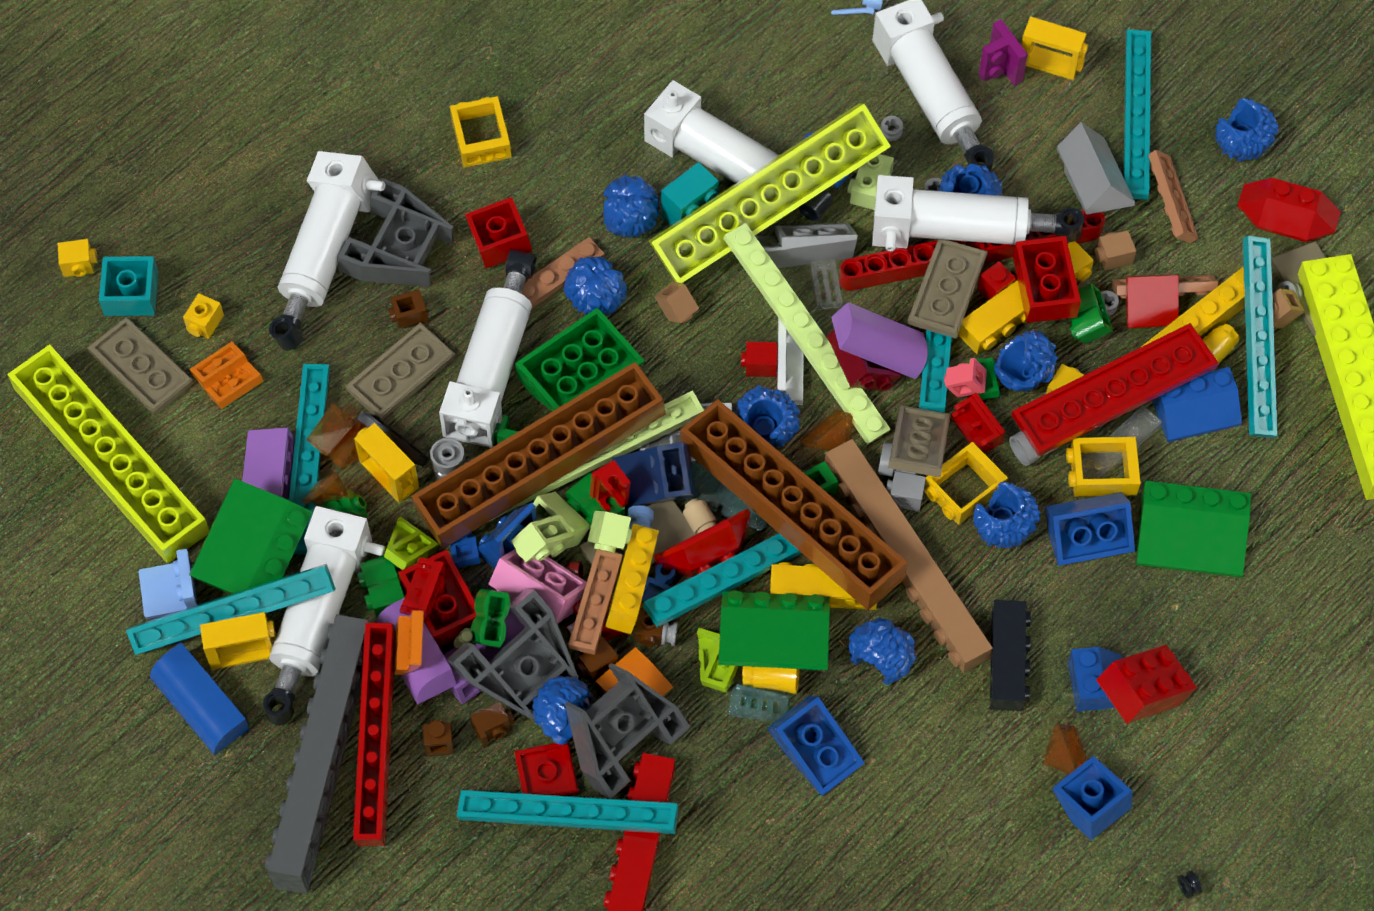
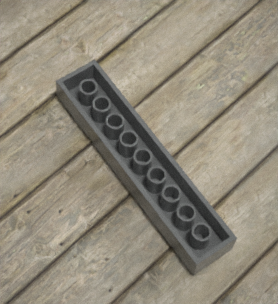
[265,614,369,894]

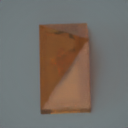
[306,403,353,456]
[800,410,853,451]
[324,421,367,470]
[302,471,349,504]
[1043,724,1087,774]

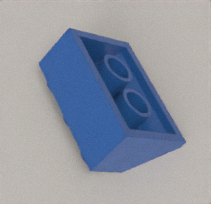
[1152,367,1242,443]
[1045,492,1135,566]

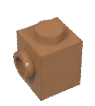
[1095,230,1136,271]
[654,282,699,323]
[1272,288,1305,328]

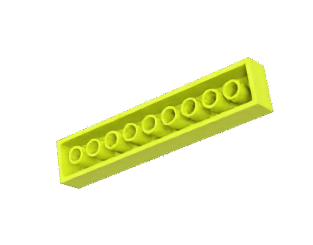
[649,103,891,283]
[1298,254,1374,500]
[7,344,209,564]

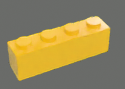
[605,523,659,634]
[770,562,877,610]

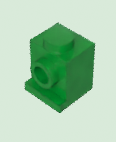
[803,461,838,495]

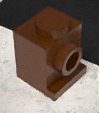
[388,289,429,329]
[635,602,663,647]
[575,635,618,683]
[470,702,515,749]
[423,720,454,757]

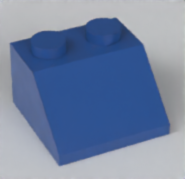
[1068,647,1122,712]
[1053,756,1132,840]

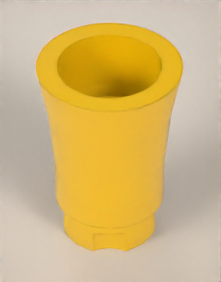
[1202,324,1239,371]
[742,666,800,695]

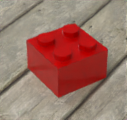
[465,197,533,269]

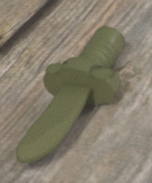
[452,628,472,649]

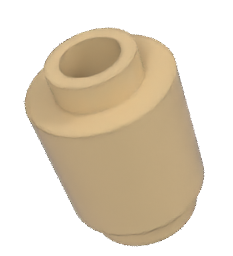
[683,499,718,534]

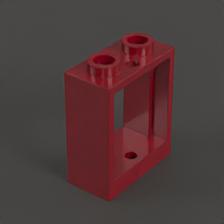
[827,330,901,391]

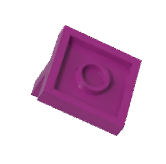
[978,19,1028,86]

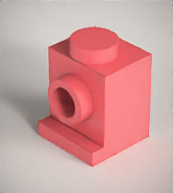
[944,358,987,398]

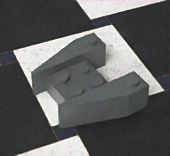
[338,178,453,287]
[446,588,578,719]
[565,663,690,799]

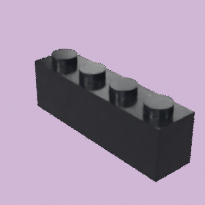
[990,599,1031,711]

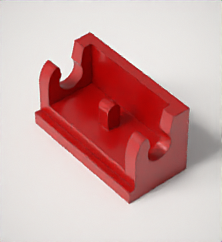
[950,393,1005,454]
[590,460,631,512]
[400,558,446,621]

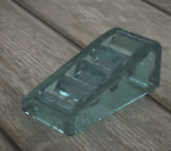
[728,684,789,722]

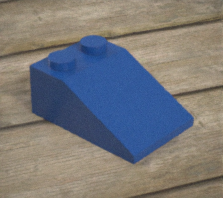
[478,503,537,569]
[767,696,864,796]

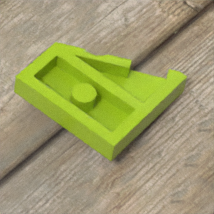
[384,517,439,570]
[697,628,739,693]

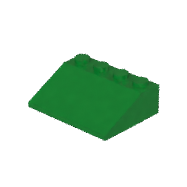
[515,307,645,411]
[189,478,312,595]
[1136,481,1251,578]
[718,590,830,670]

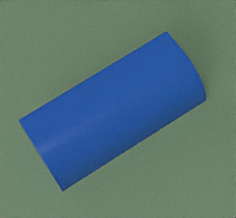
[150,642,249,755]

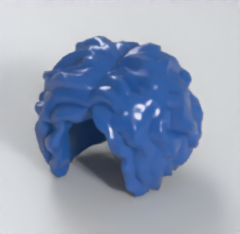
[1215,98,1279,162]
[938,164,1002,196]
[603,175,659,238]
[563,256,627,316]
[994,330,1058,392]
[734,385,800,449]
[973,482,1040,548]
[849,617,917,685]
[532,676,594,745]

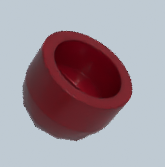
[564,561,583,579]

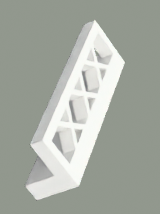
[777,318,803,405]

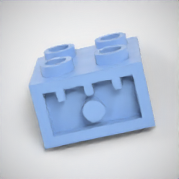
[139,549,198,619]

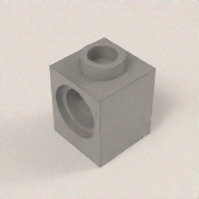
[886,471,926,512]

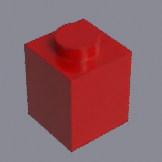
[978,261,1016,301]
[741,342,777,377]

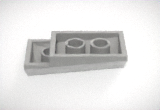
[1057,122,1135,215]
[755,223,857,268]

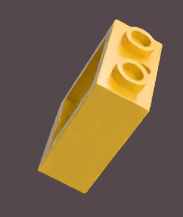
[1021,16,1088,80]
[450,96,512,168]
[354,423,419,504]
[1066,437,1141,497]
[924,442,1008,525]
[200,612,277,670]

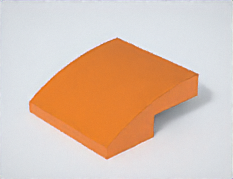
[190,342,263,409]
[394,610,423,675]
[594,647,673,696]

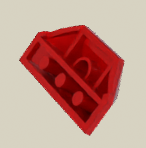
[1237,178,1341,242]
[653,508,751,578]

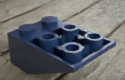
[612,442,697,509]

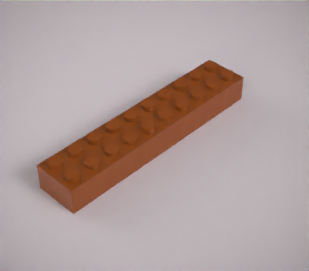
[411,362,666,549]
[680,399,908,610]

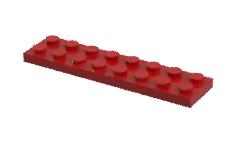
[1012,323,1219,456]

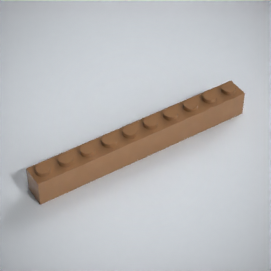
[825,439,993,673]

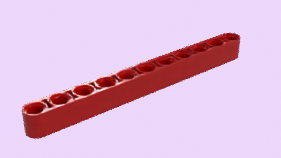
[839,210,1105,291]

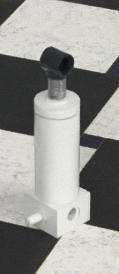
[873,0,994,172]
[644,80,833,222]
[269,151,385,351]
[872,175,1085,251]
[439,249,537,448]
[263,506,385,726]

